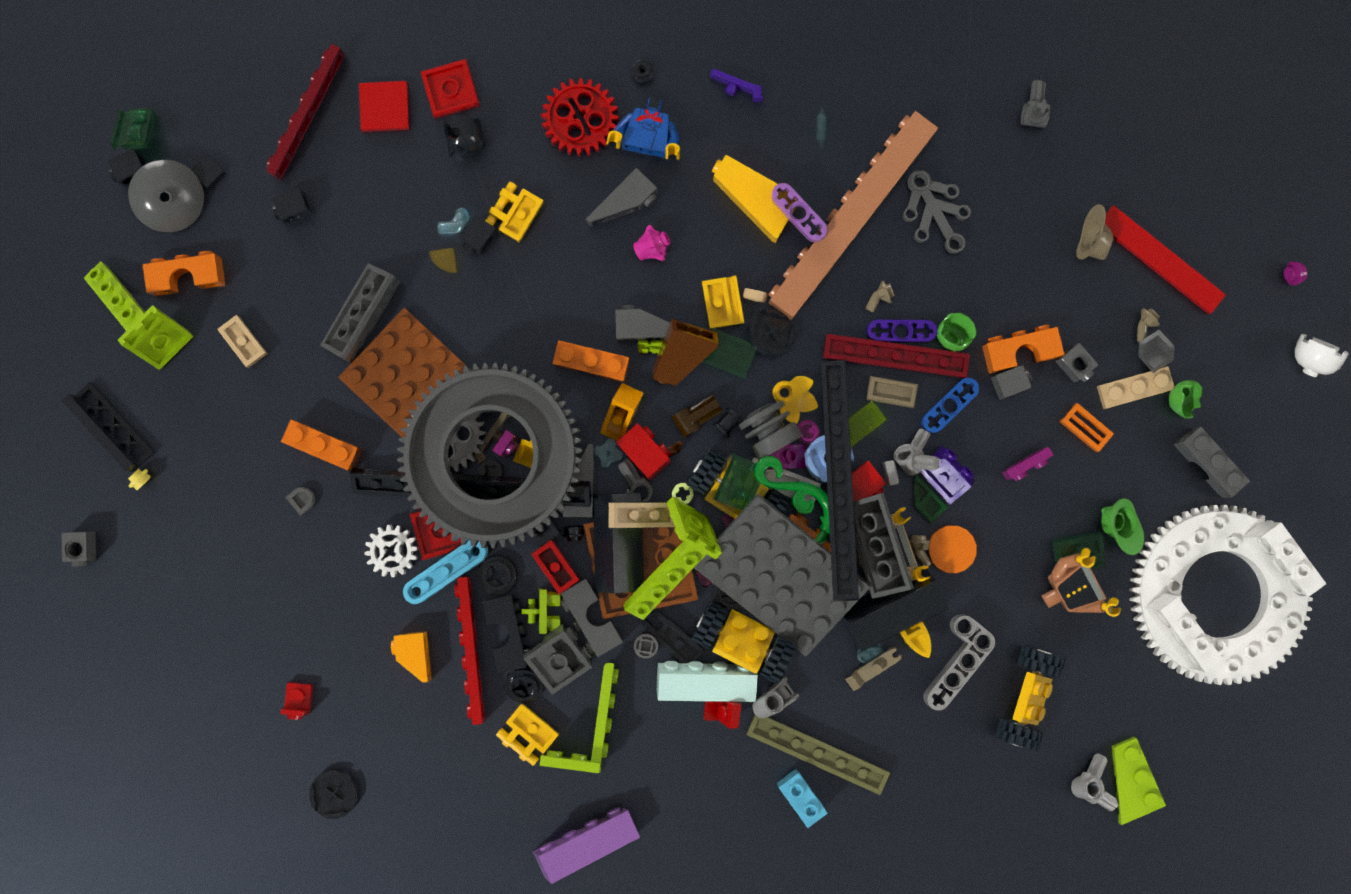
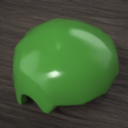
[937,313,977,352]
[1169,379,1202,419]

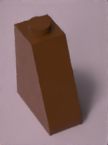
[653,319,719,386]

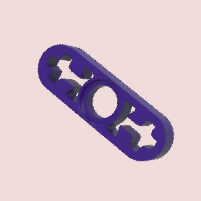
[866,319,937,343]

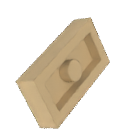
[217,315,268,368]

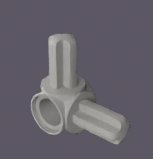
[894,428,940,476]
[1071,754,1119,811]

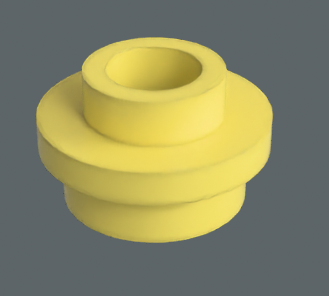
[128,469,151,490]

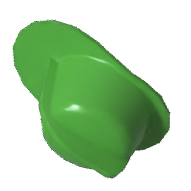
[1101,498,1144,555]

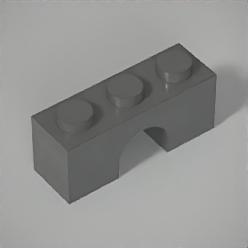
[1173,426,1250,498]
[560,578,624,657]

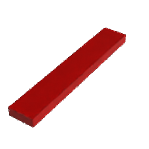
[1105,205,1226,314]

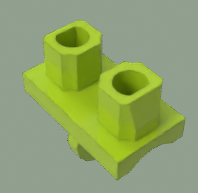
[521,589,560,634]

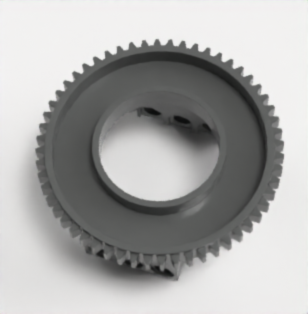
[397,363,583,548]

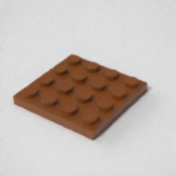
[338,308,472,437]
[584,522,698,619]

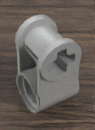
[752,675,799,718]

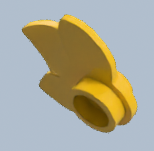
[772,376,818,424]

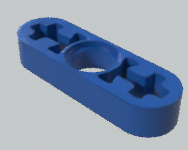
[921,378,979,433]

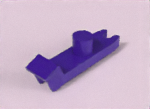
[710,69,763,102]

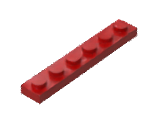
[454,576,485,725]

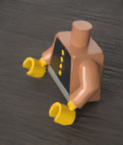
[1041,548,1121,617]

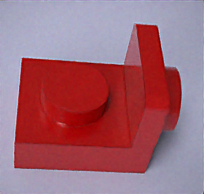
[280,682,313,720]
[703,701,741,729]

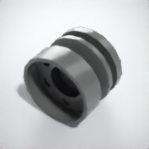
[738,400,803,461]

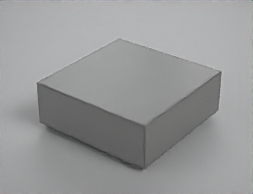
[882,460,899,486]

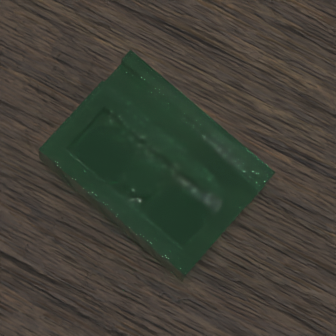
[110,108,156,150]
[702,328,756,379]
[714,454,767,510]
[1052,531,1106,570]

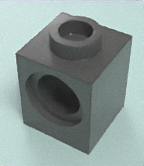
[1055,343,1099,383]
[991,365,1032,400]
[62,532,96,567]

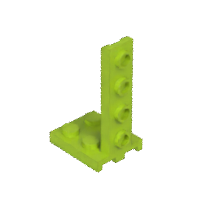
[84,261,194,370]
[624,497,722,620]
[539,663,619,773]

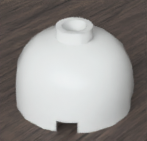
[1295,334,1349,377]

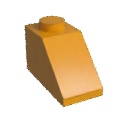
[600,383,644,441]
[391,631,432,682]

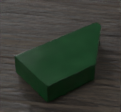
[913,475,948,524]

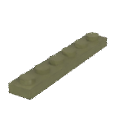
[746,714,890,795]

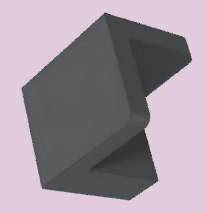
[1138,329,1175,373]

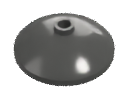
[128,160,204,232]

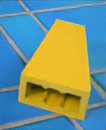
[712,155,796,243]

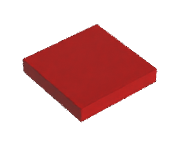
[421,59,480,119]
[359,81,410,132]
[409,510,463,560]

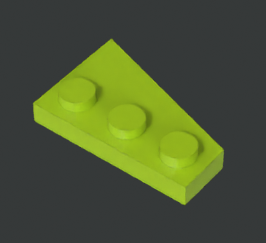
[1112,737,1166,825]

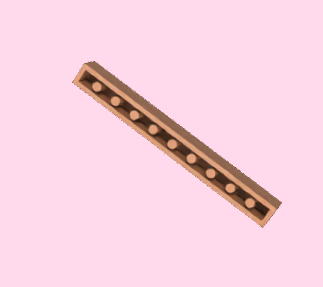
[768,111,938,320]

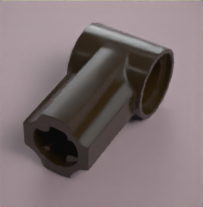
[671,394,723,438]

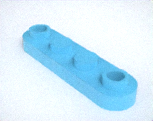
[403,540,488,604]

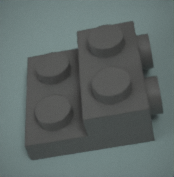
[523,624,593,695]

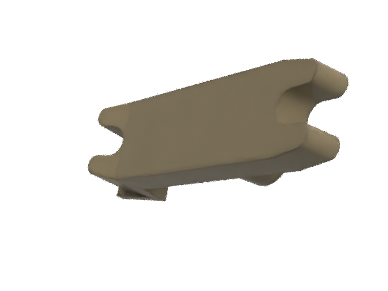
[474,413,510,465]
[845,647,902,691]

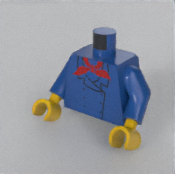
[606,98,680,160]

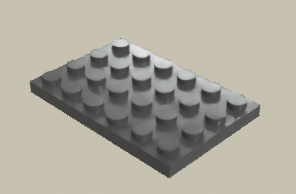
[694,493,870,656]

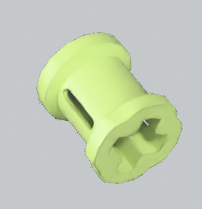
[672,483,694,504]

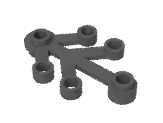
[902,170,971,254]

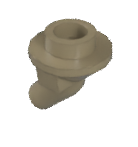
[865,280,895,313]
[1137,308,1160,341]
[909,535,931,566]

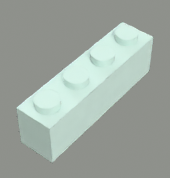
[656,661,758,702]

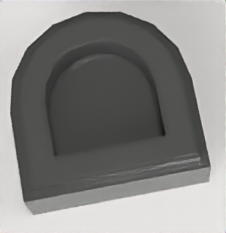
[286,487,316,516]

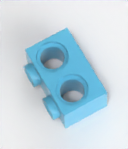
[777,769,828,828]

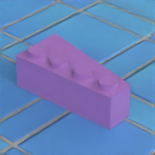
[533,807,640,884]

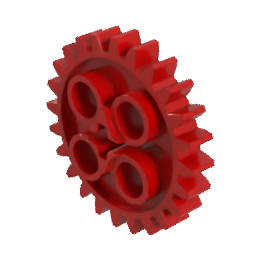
[541,78,619,157]

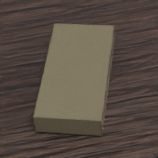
[866,376,918,408]

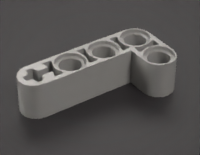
[923,614,995,711]

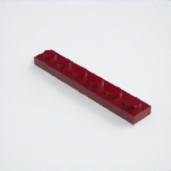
[266,44,345,181]
[823,334,970,378]

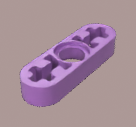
[771,183,827,243]

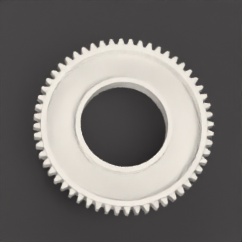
[1129,505,1326,685]

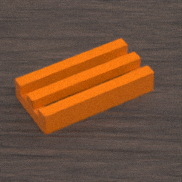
[1059,403,1114,452]

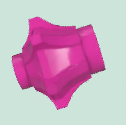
[633,225,671,261]

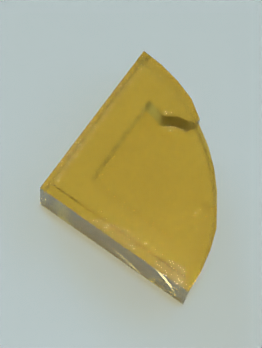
[429,248,457,273]

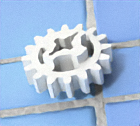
[364,525,419,577]

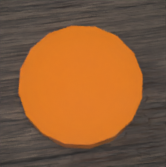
[928,525,977,573]

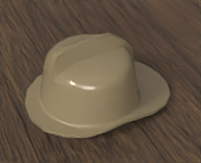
[1076,204,1113,260]

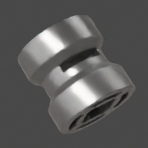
[634,632,658,658]

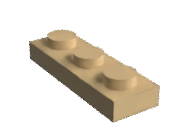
[1097,366,1174,409]
[609,503,675,528]

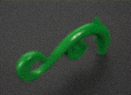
[754,456,830,545]

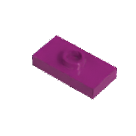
[766,444,807,470]

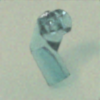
[437,208,470,234]
[857,645,884,663]

